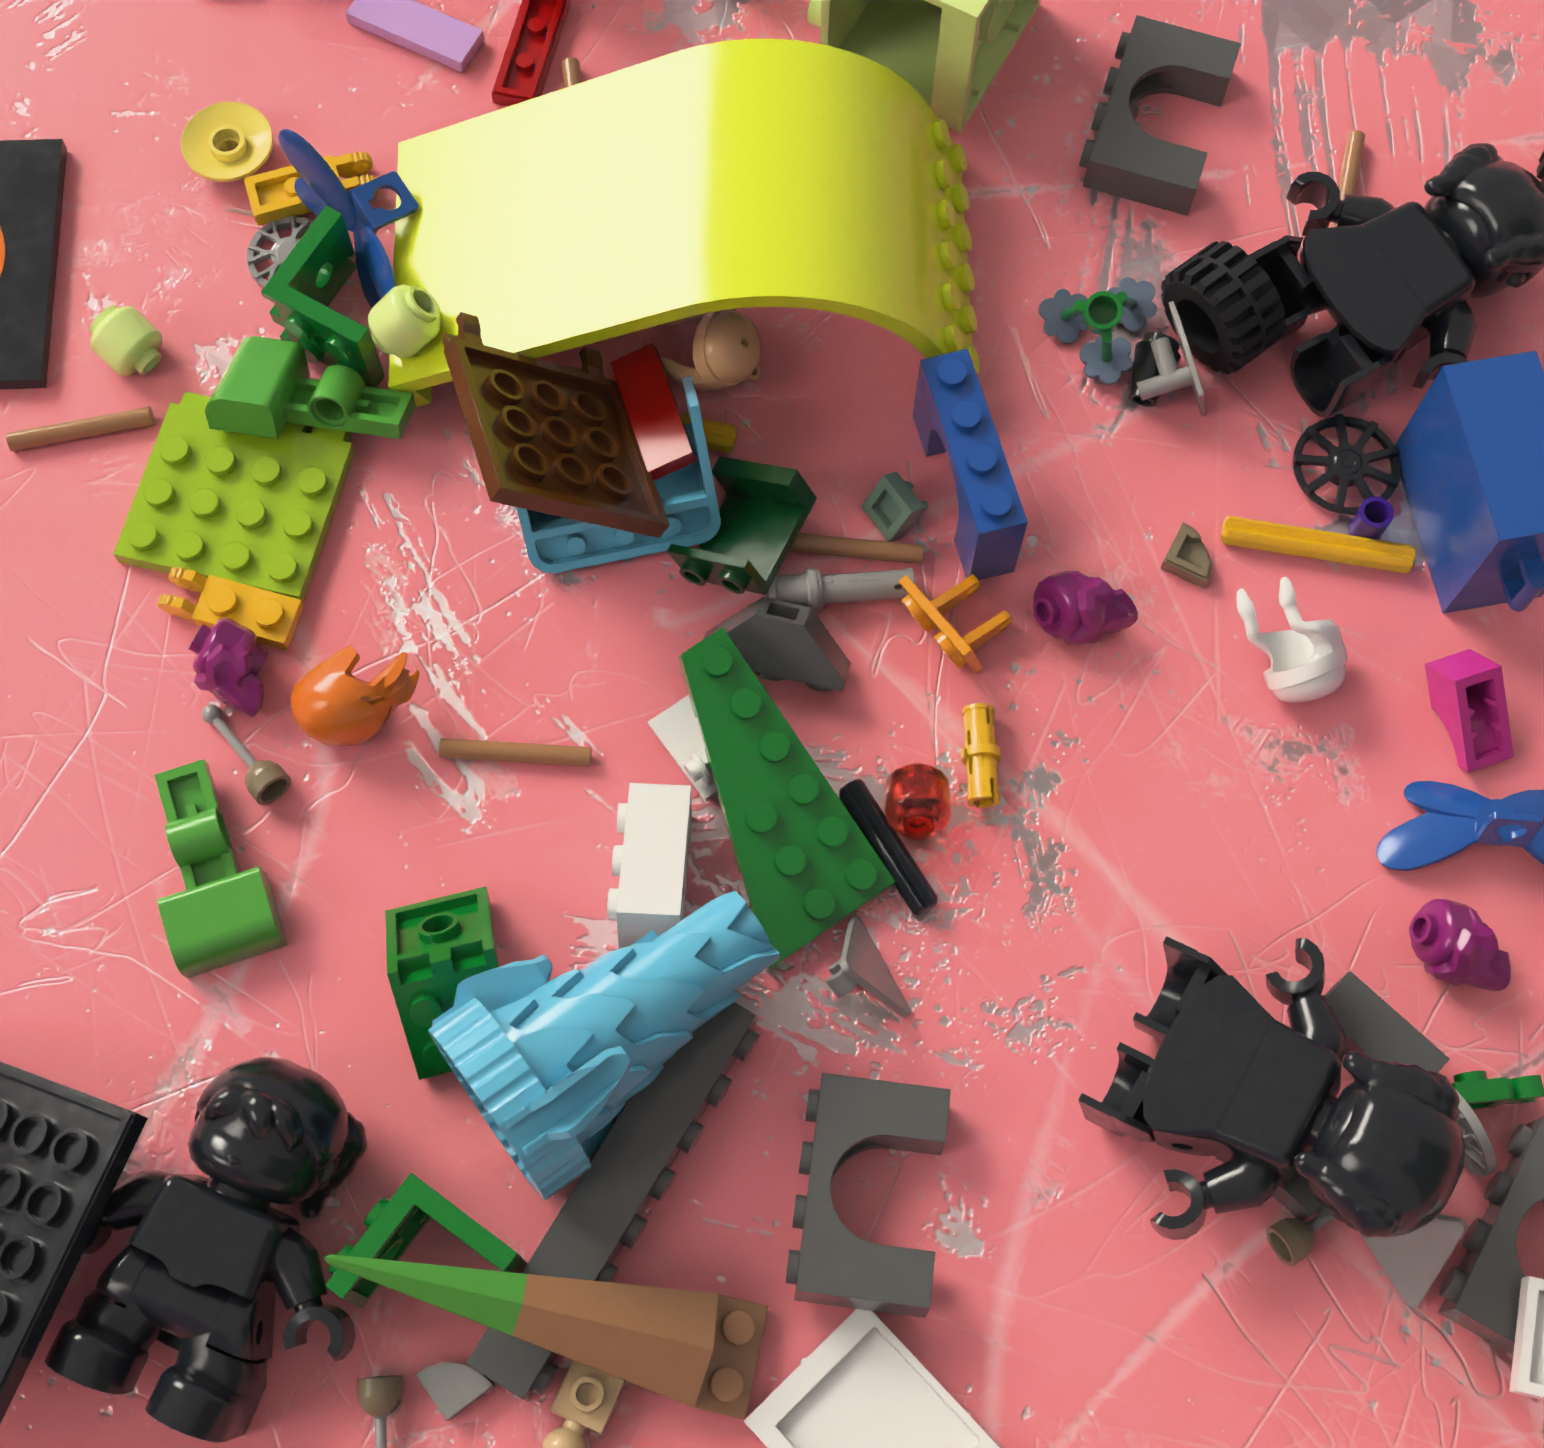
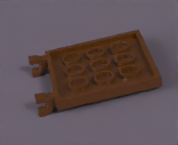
[442,312,670,538]

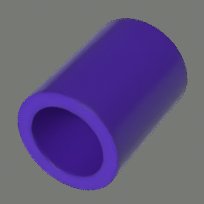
[1348,497,1394,540]

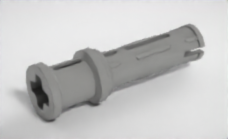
[765,568,915,612]

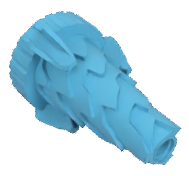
[428,891,780,1201]

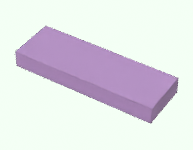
[346,0,485,73]

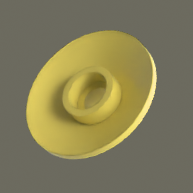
[181,102,273,182]

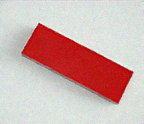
[491,0,571,106]
[610,343,698,480]

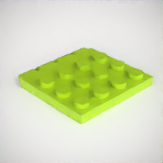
[113,391,356,603]

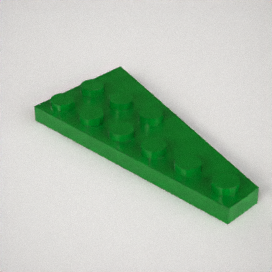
[679,627,896,970]

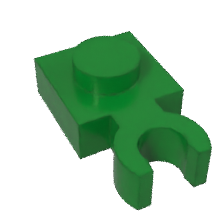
[1451,1071,1544,1110]

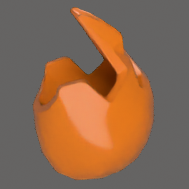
[290,645,420,746]

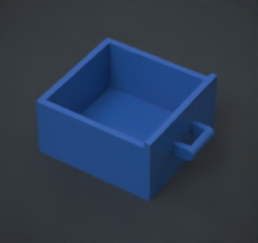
[1395,351,1544,614]

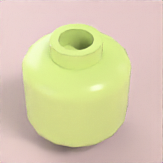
[368,285,441,358]
[89,305,162,376]

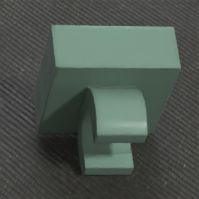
[861,471,929,542]

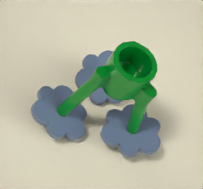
[1039,277,1157,385]

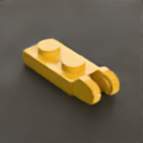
[244,151,380,226]
[157,567,305,650]

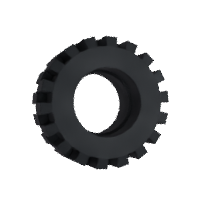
[1161,241,1286,374]

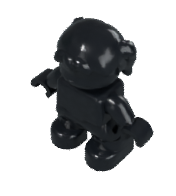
[1249,143,1544,418]
[1078,936,1465,1240]
[45,1056,367,1443]

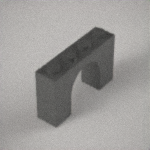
[1079,15,1241,216]
[1272,971,1450,1220]
[785,1073,951,1318]
[1438,1116,1544,1356]

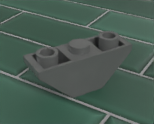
[703,597,851,692]

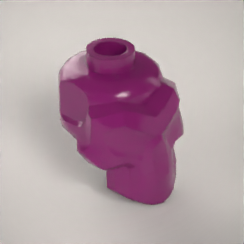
[1033,571,1138,645]
[188,617,268,717]
[1409,899,1511,991]

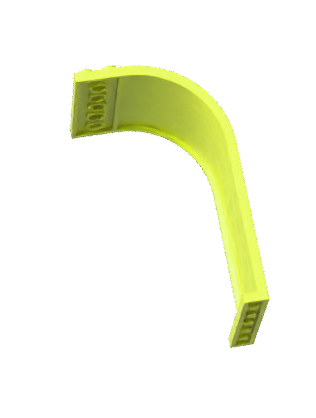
[388,39,980,407]

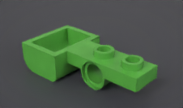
[205,336,415,439]
[154,759,288,978]

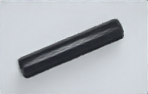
[839,779,938,915]

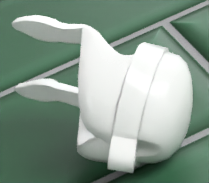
[1236,577,1348,703]

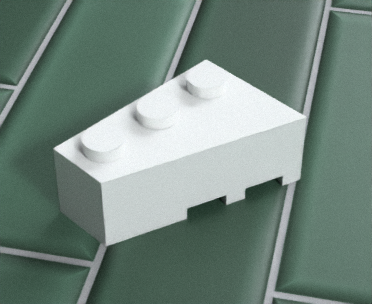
[607,783,692,949]

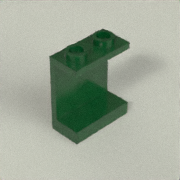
[667,456,817,595]

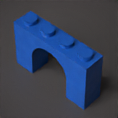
[913,349,1028,580]

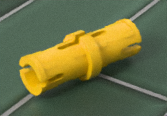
[961,703,1001,808]

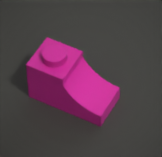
[1425,649,1514,773]

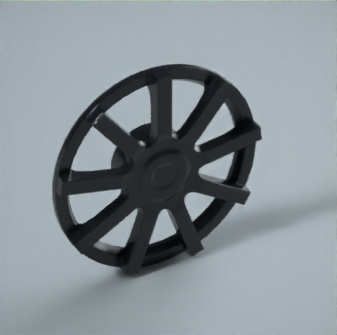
[1292,414,1401,515]

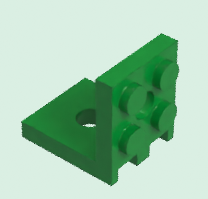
[261,205,385,388]
[385,886,500,1080]
[325,1173,528,1308]

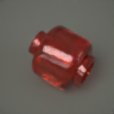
[884,763,952,840]

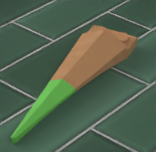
[323,1254,768,1419]

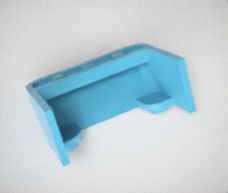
[516,376,721,573]

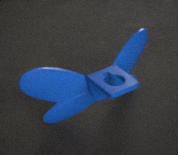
[278,129,418,308]
[1376,781,1544,871]

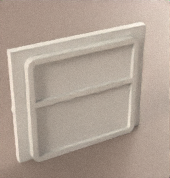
[744,1309,1000,1448]

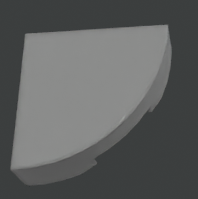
[415,1362,495,1421]

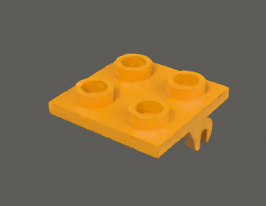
[899,574,1013,675]

